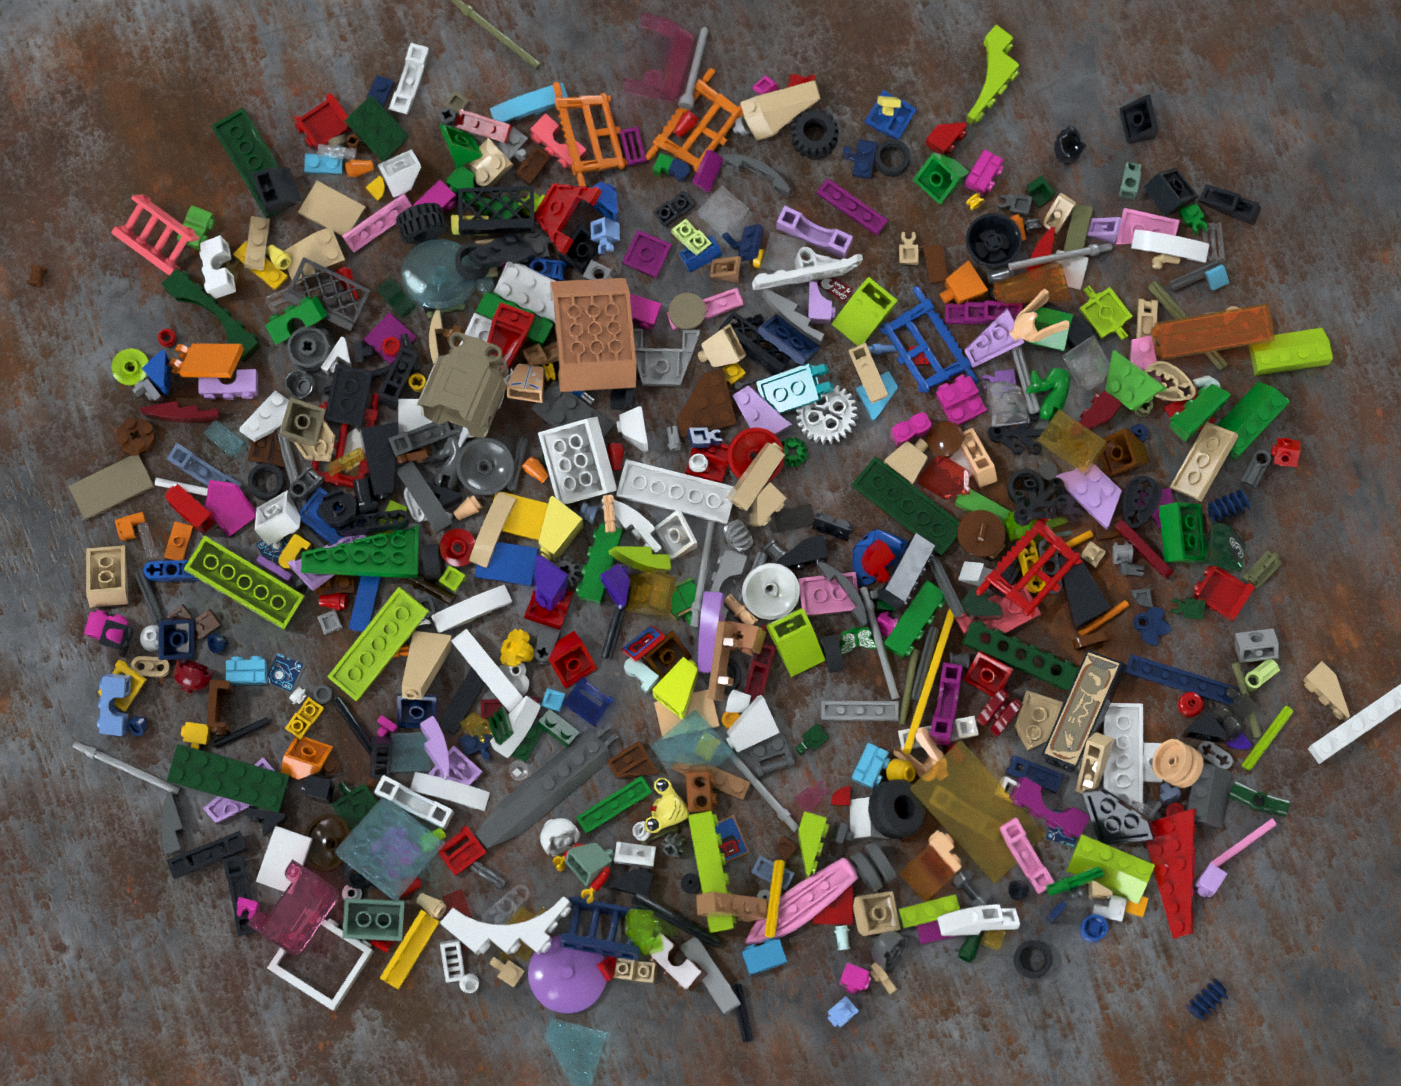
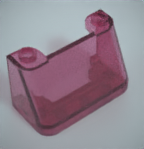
[247,859,339,956]

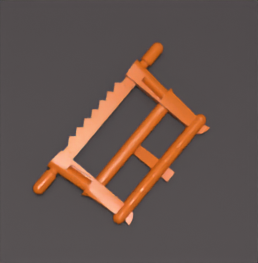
[645,68,744,172]
[553,82,628,187]

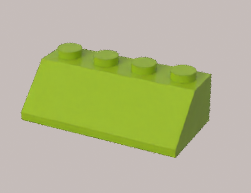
[1248,328,1333,376]
[1066,835,1155,904]

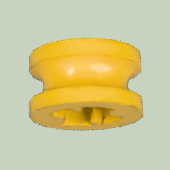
[966,193,985,211]
[542,363,555,381]
[409,373,426,392]

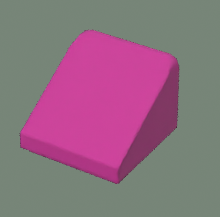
[752,76,779,95]

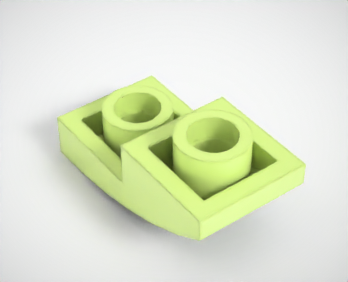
[671,219,711,255]

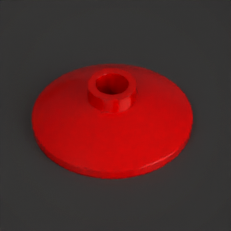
[439,528,476,567]

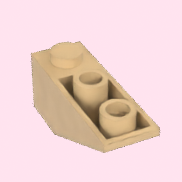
[848,343,889,404]
[1303,661,1350,721]

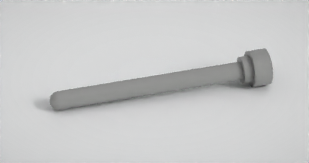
[678,27,708,110]

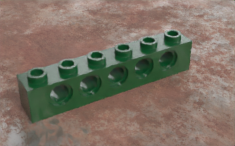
[960,620,1078,691]

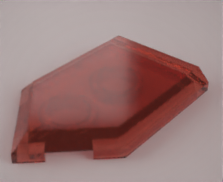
[917,456,970,500]

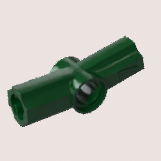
[1228,781,1289,817]

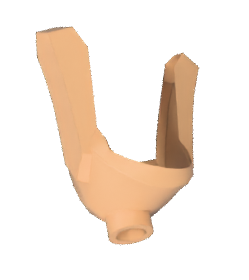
[1009,289,1069,342]
[893,727,949,782]

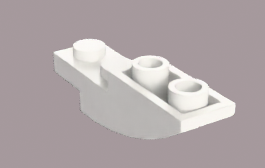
[602,499,662,554]
[938,904,1020,936]

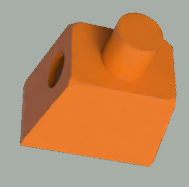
[939,261,988,304]

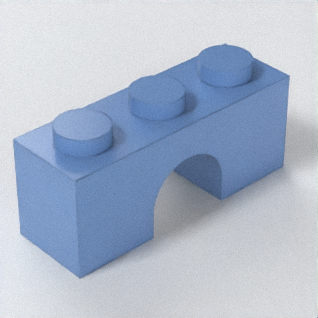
[97,673,131,736]

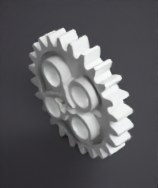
[796,385,858,445]

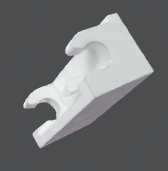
[614,842,656,868]

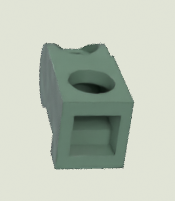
[1118,162,1141,200]

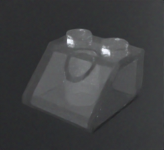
[1062,335,1110,391]
[986,381,1030,427]

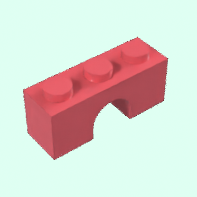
[530,113,587,171]

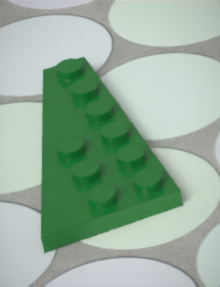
[301,525,419,578]

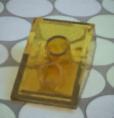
[1037,410,1108,476]
[625,570,677,615]

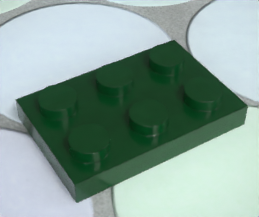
[344,95,409,162]

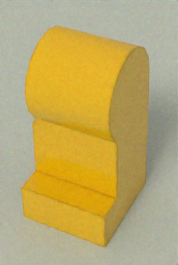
[279,534,312,571]

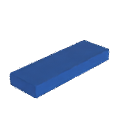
[349,576,381,632]

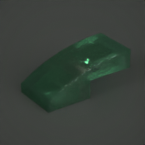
[375,277,416,319]

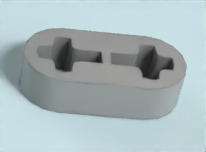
[1197,741,1233,770]

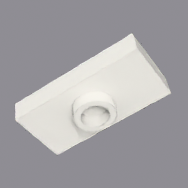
[1143,743,1162,783]

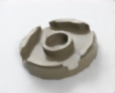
[668,292,706,330]

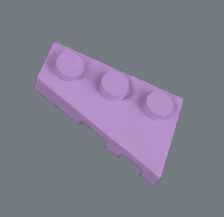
[965,308,1024,367]

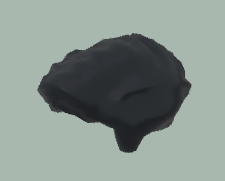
[1054,125,1086,163]

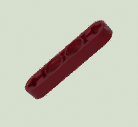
[1114,520,1174,580]

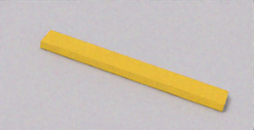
[902,607,954,754]

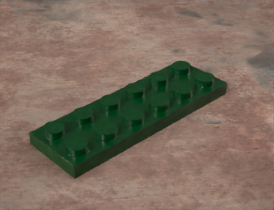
[211,108,286,219]
[851,456,960,557]
[167,744,290,813]

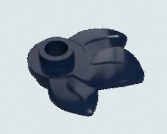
[1133,607,1171,646]

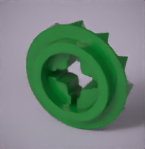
[781,437,808,467]

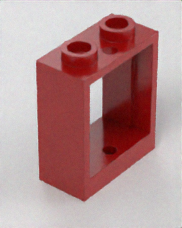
[164,484,216,536]

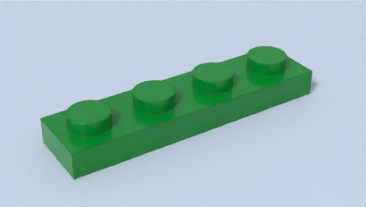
[576,776,652,835]

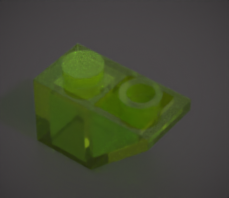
[625,908,656,955]

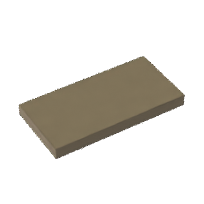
[68,455,154,521]

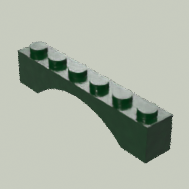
[161,268,260,363]

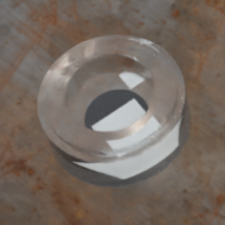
[509,760,528,781]

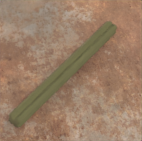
[1148,281,1228,371]

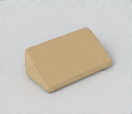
[1088,880,1113,900]

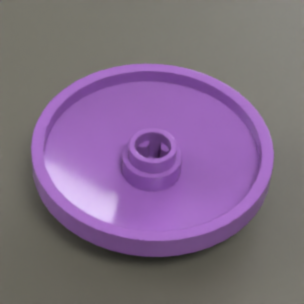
[528,935,607,1014]

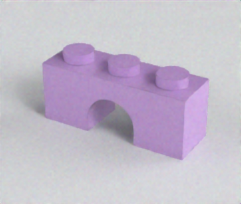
[199,369,258,400]

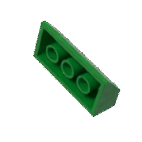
[1217,381,1290,460]

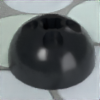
[966,213,1022,268]

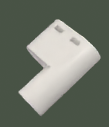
[1093,895,1126,922]

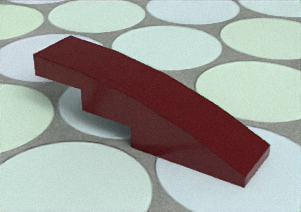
[140,401,221,423]
[744,623,776,701]

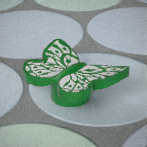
[840,627,877,656]

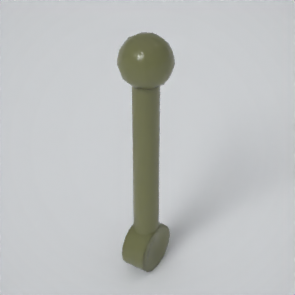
[426,303,465,318]
[641,824,679,845]

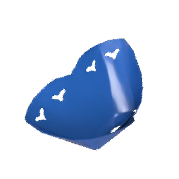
[852,529,908,586]

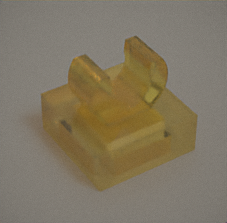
[980,930,1006,951]

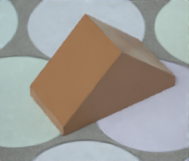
[709,256,741,283]

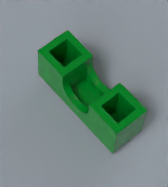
[264,296,328,345]

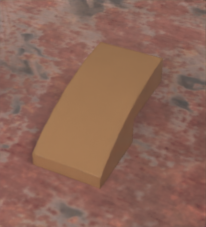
[522,341,559,365]

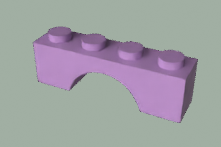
[776,206,853,259]

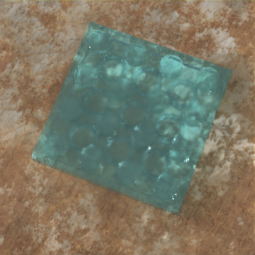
[335,797,445,901]

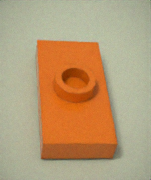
[164,521,194,561]

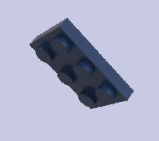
[757,314,821,365]

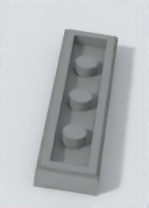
[821,701,899,722]

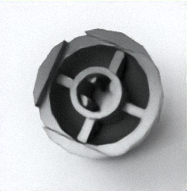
[871,931,909,971]

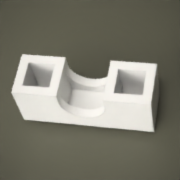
[200,236,236,299]

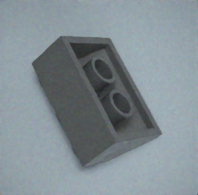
[1185,763,1232,830]

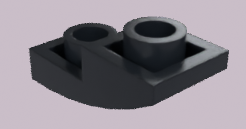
[653,190,696,227]

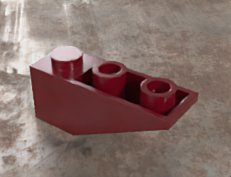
[1069,390,1122,440]

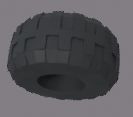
[868,779,926,839]

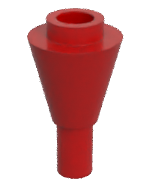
[334,267,359,302]

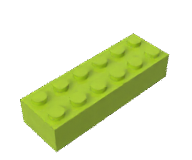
[184,535,304,630]
[688,811,737,933]

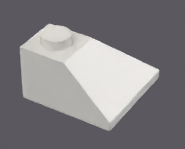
[377,149,421,197]
[616,406,648,453]

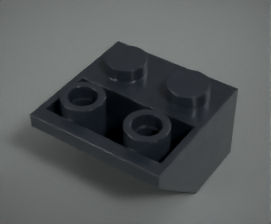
[252,168,302,215]

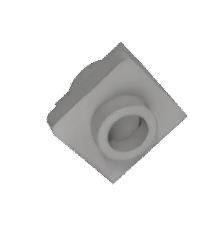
[132,379,164,404]

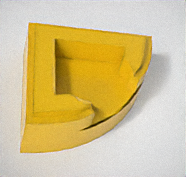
[366,175,385,202]

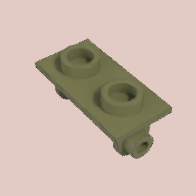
[1242,550,1282,591]

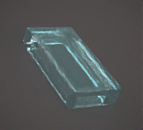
[203,419,245,458]

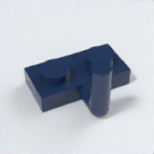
[843,139,877,179]
[722,224,764,262]
[458,726,494,762]

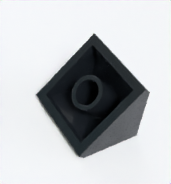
[1119,94,1159,143]
[559,223,600,275]
[1182,711,1226,744]

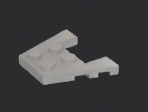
[633,329,700,387]

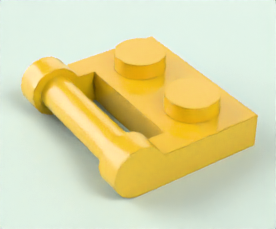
[98,660,147,712]

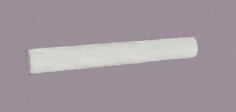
[155,478,208,496]

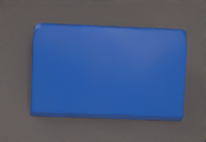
[679,236,722,272]

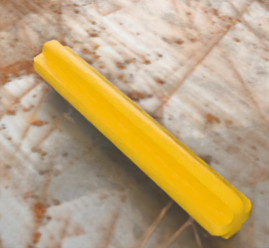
[764,860,785,938]

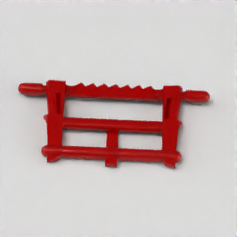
[311,393,379,499]
[976,512,1082,617]

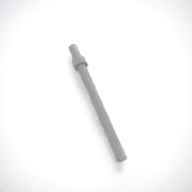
[1008,243,1112,271]
[690,521,715,627]
[859,586,899,700]
[719,740,799,832]
[73,741,181,795]

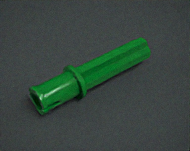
[1046,867,1104,897]

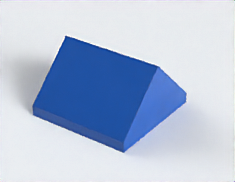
[142,350,171,397]

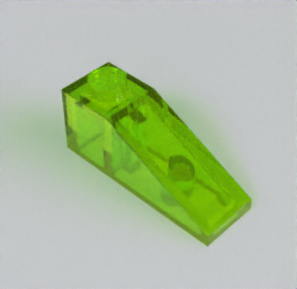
[1003,511,1068,541]

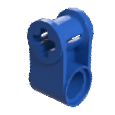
[530,258,567,281]

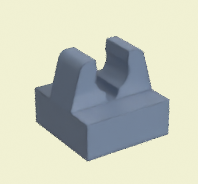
[1160,782,1181,808]

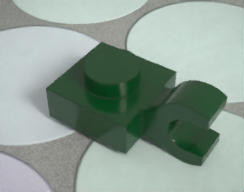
[795,723,829,755]

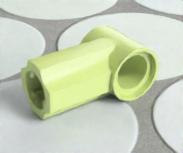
[1244,659,1280,692]

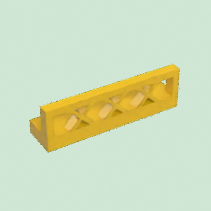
[380,910,440,990]

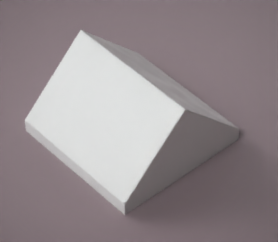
[655,509,697,561]
[850,797,889,839]

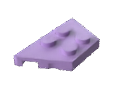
[1056,465,1122,530]

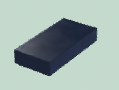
[1046,901,1067,924]

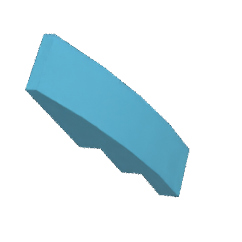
[490,83,568,123]

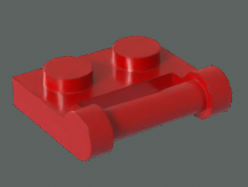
[435,825,487,877]

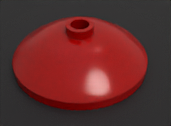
[727,427,785,483]

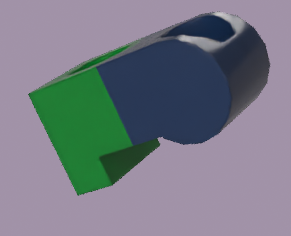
[653,153,690,182]

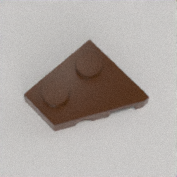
[248,430,285,468]

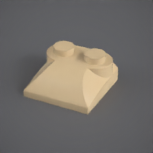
[464,138,514,187]
[853,891,901,936]

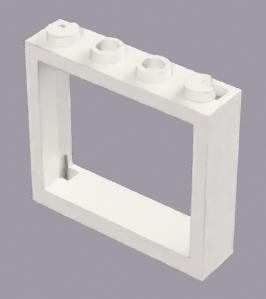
[267,908,374,1012]

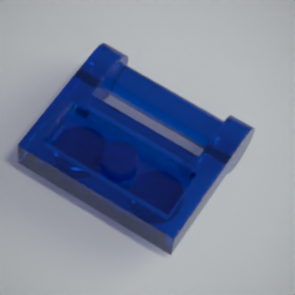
[562,677,614,727]

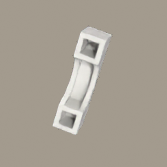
[374,775,454,830]

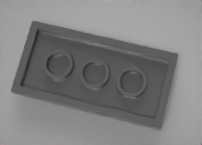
[531,380,614,439]

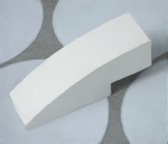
[490,696,541,758]

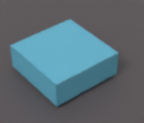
[1205,265,1229,291]
[541,688,566,713]

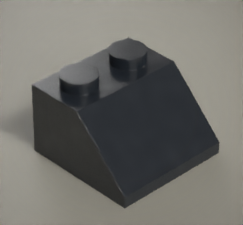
[1144,167,1199,216]

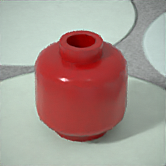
[1177,692,1203,719]

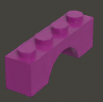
[930,663,963,746]
[1008,777,1090,839]

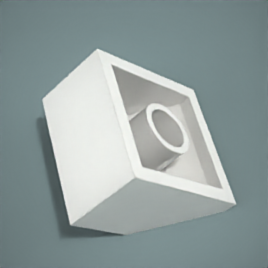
[255,490,300,545]

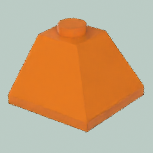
[280,736,333,780]

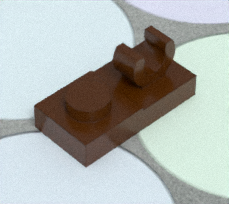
[316,575,355,596]

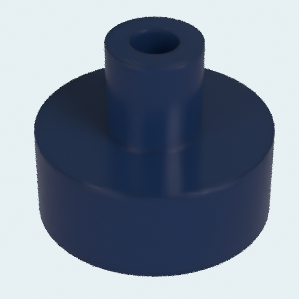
[1130,424,1148,443]
[207,633,228,654]
[127,716,147,736]

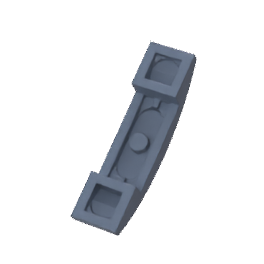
[167,443,242,488]

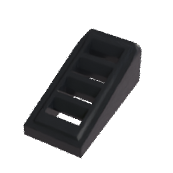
[370,736,393,778]

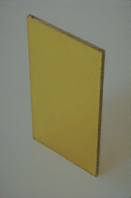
[909,740,1045,883]

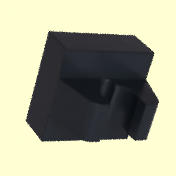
[354,340,375,362]

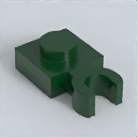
[1170,597,1205,620]

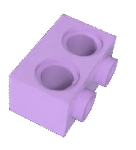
[1193,863,1227,898]

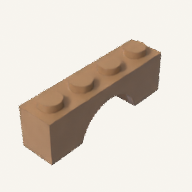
[696,892,767,922]

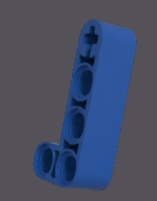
[143,560,201,582]

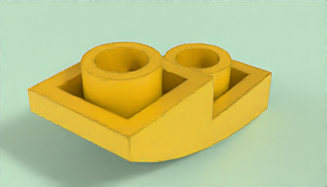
[285,697,325,739]

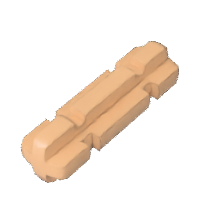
[603,495,616,533]

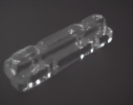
[137,522,157,559]

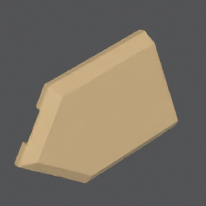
[294,419,335,462]
[1015,690,1063,751]

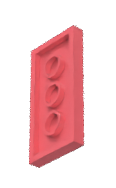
[954,584,1041,651]

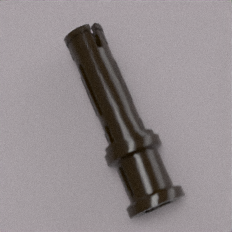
[399,573,456,606]

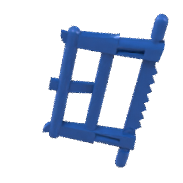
[879,286,979,393]

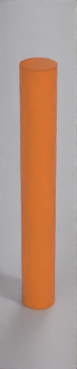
[1078,600,1129,637]

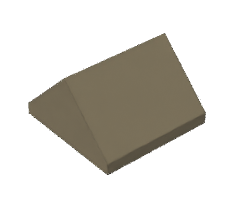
[279,397,326,446]

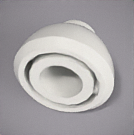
[140,625,159,652]

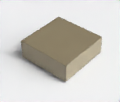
[444,91,470,116]

